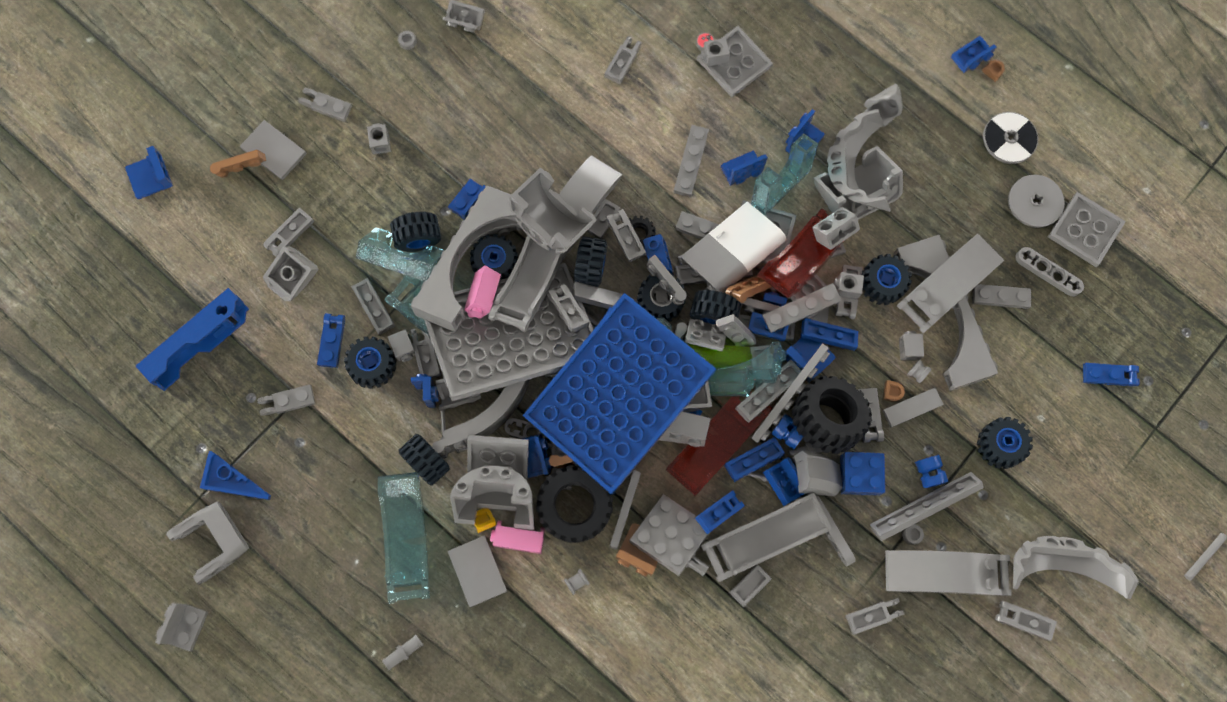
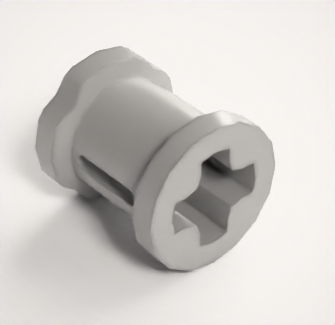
[564,569,590,595]

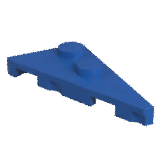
[200,451,271,500]

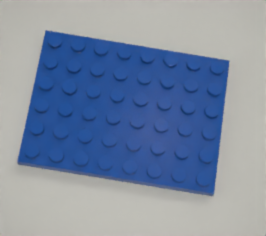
[523,293,717,494]

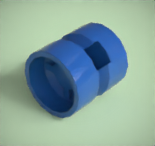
[771,413,803,450]
[915,455,949,489]

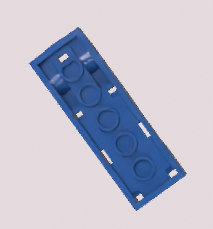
[136,288,249,391]

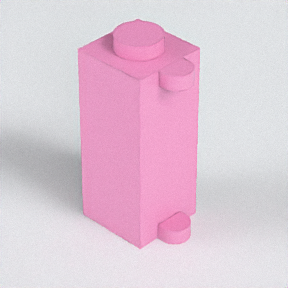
[464,266,501,319]
[490,520,545,554]

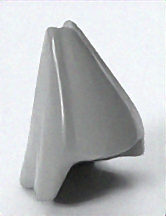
[864,84,903,127]

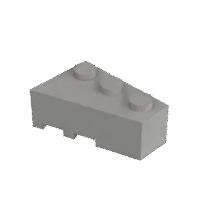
[659,412,710,447]

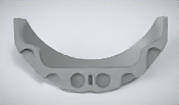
[827,109,891,212]
[1013,536,1139,599]

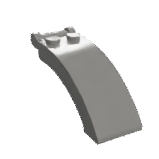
[559,155,622,264]
[897,234,1004,333]
[488,235,564,332]
[432,379,530,459]
[701,493,832,582]
[885,550,1012,596]

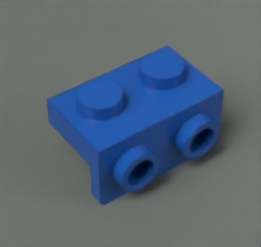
[951,36,997,73]
[411,374,439,408]
[521,434,553,478]
[763,457,804,506]

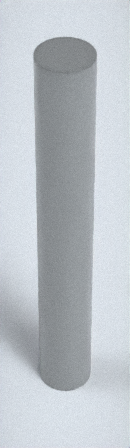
[1184,533,1227,581]

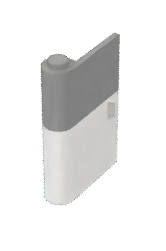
[681,201,787,293]

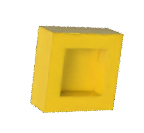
[474,508,496,533]

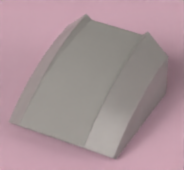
[263,246,319,301]
[794,450,843,496]

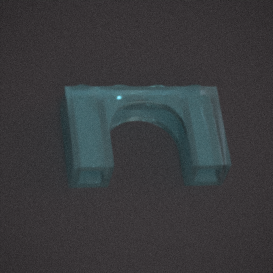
[751,133,818,215]
[356,228,444,281]

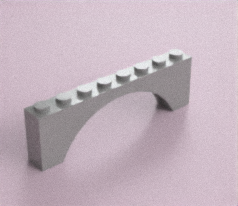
[411,186,519,332]
[893,235,998,391]

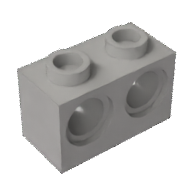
[813,207,860,250]

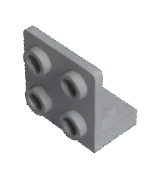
[685,319,726,351]
[155,603,208,651]

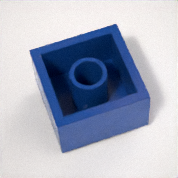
[840,452,885,496]

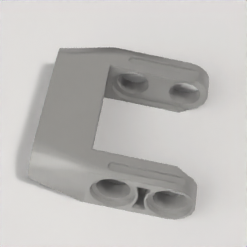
[166,501,249,584]

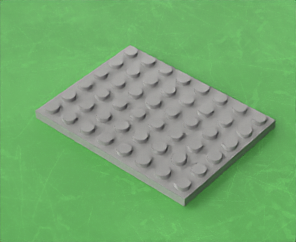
[424,263,594,401]

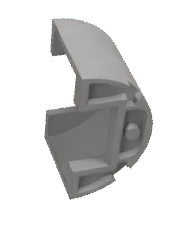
[509,167,597,253]
[450,466,534,530]

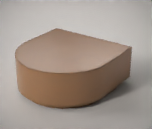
[982,59,1005,82]
[883,380,905,402]

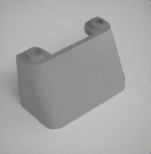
[814,146,903,220]

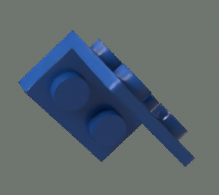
[785,109,825,163]
[125,146,173,199]
[721,150,768,186]
[782,338,836,383]

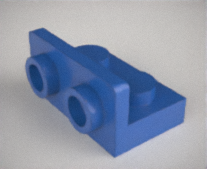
[448,178,486,220]
[643,234,674,275]

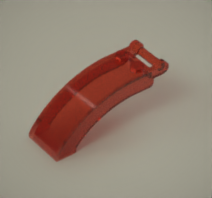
[757,208,843,299]
[665,383,773,496]

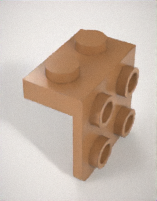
[616,523,658,577]

